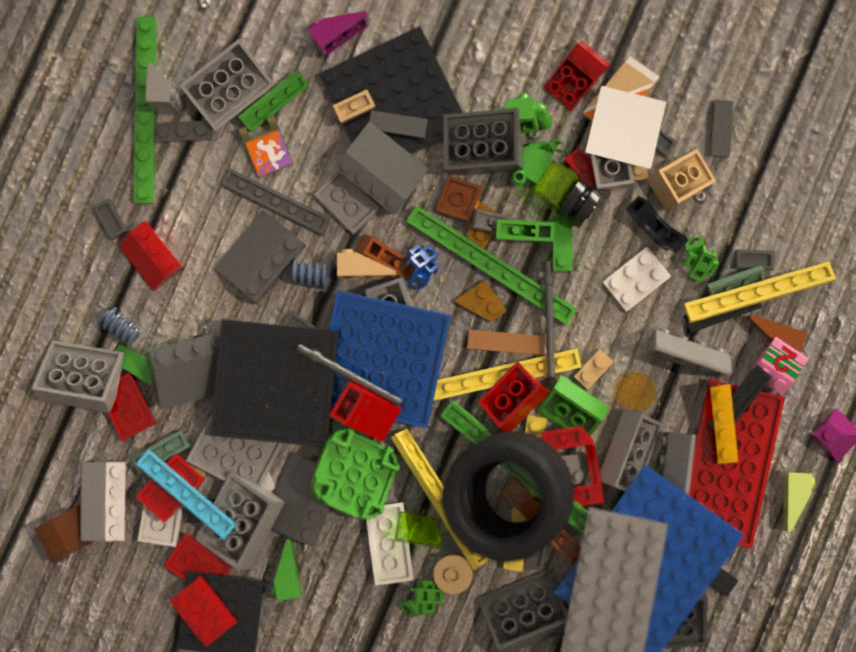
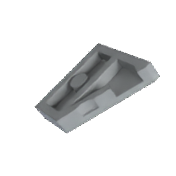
[560,453,589,487]

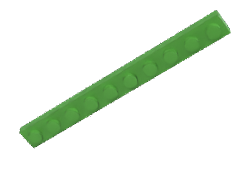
[134,17,157,204]
[406,206,577,326]
[440,400,588,535]

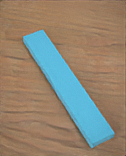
[136,449,237,540]

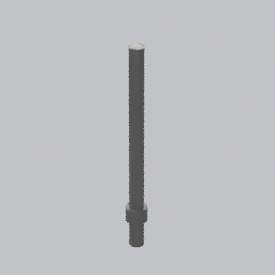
[543,261,555,377]
[296,344,402,406]

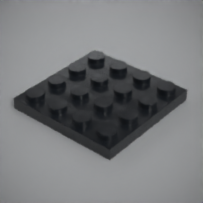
[177,570,265,652]

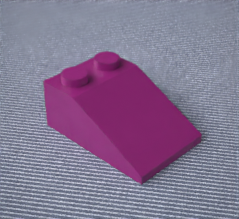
[308,11,369,58]

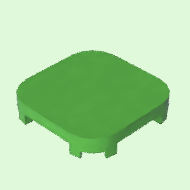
[310,429,400,521]

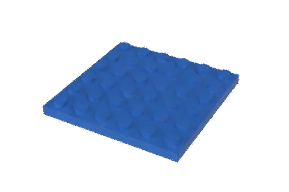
[329,290,451,428]

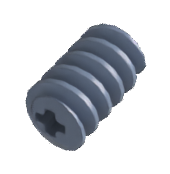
[291,259,333,289]
[98,307,141,348]

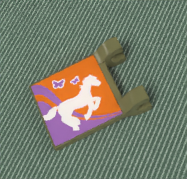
[239,116,294,178]

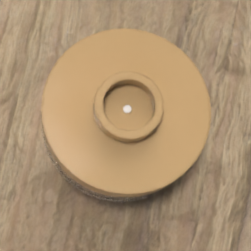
[434,553,473,594]

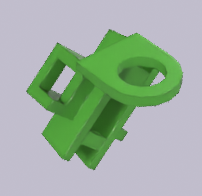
[682,236,719,282]
[398,579,443,617]

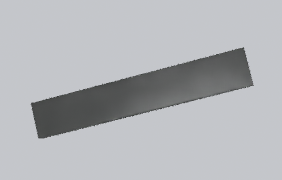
[221,168,331,236]

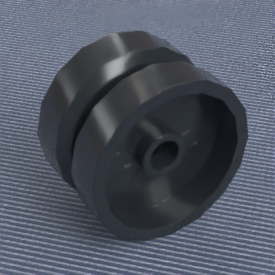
[556,179,603,229]

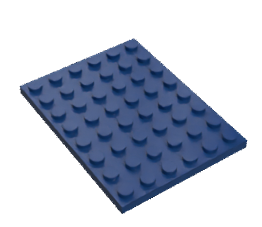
[554,465,744,652]

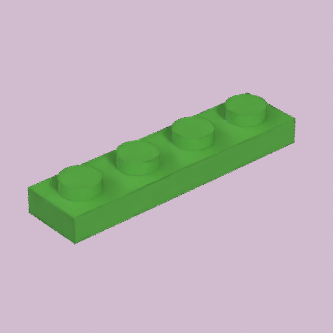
[238,70,310,132]

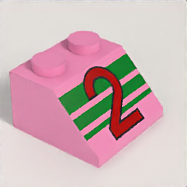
[751,337,808,396]

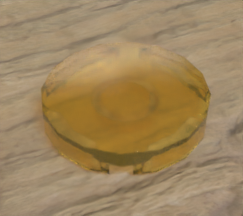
[617,373,656,411]

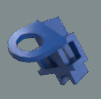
[405,245,440,290]

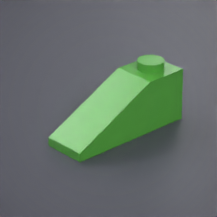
[551,216,573,274]
[496,219,555,244]
[115,343,153,386]
[272,538,302,601]

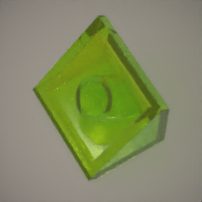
[532,160,578,212]
[394,511,442,548]

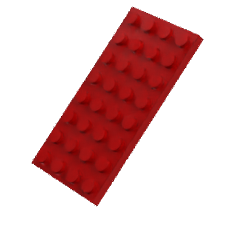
[688,379,785,548]

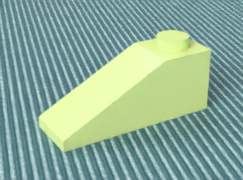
[783,472,815,532]

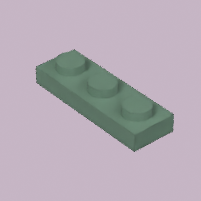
[707,265,765,296]
[130,430,191,475]

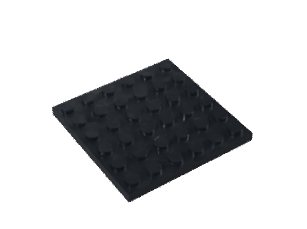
[318,26,463,155]
[210,319,339,447]

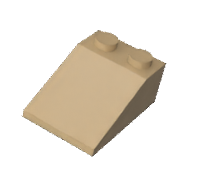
[646,149,716,211]
[337,249,397,280]

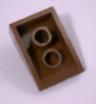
[34,504,94,563]

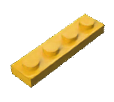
[710,384,738,464]

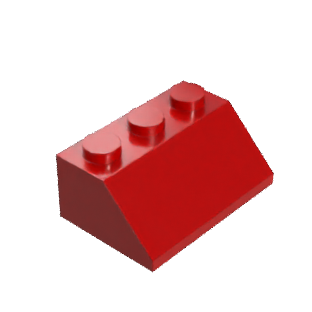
[119,221,184,291]
[477,361,550,431]

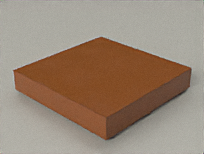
[435,176,484,223]

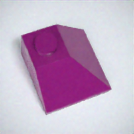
[809,408,856,463]

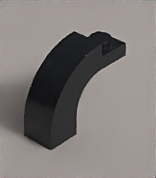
[625,196,689,253]

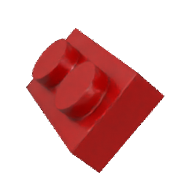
[564,147,595,189]

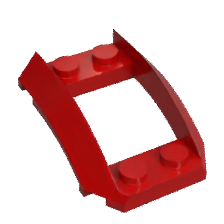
[540,426,604,506]

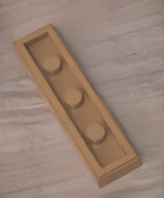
[467,330,545,356]

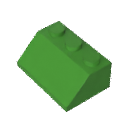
[537,375,610,436]

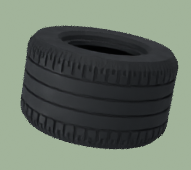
[442,431,575,562]

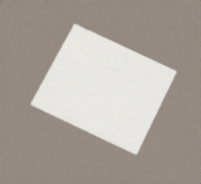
[585,86,666,169]

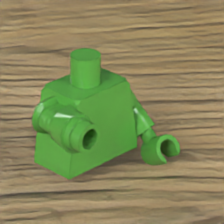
[502,93,552,133]
[511,139,564,189]

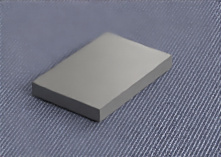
[313,171,380,236]

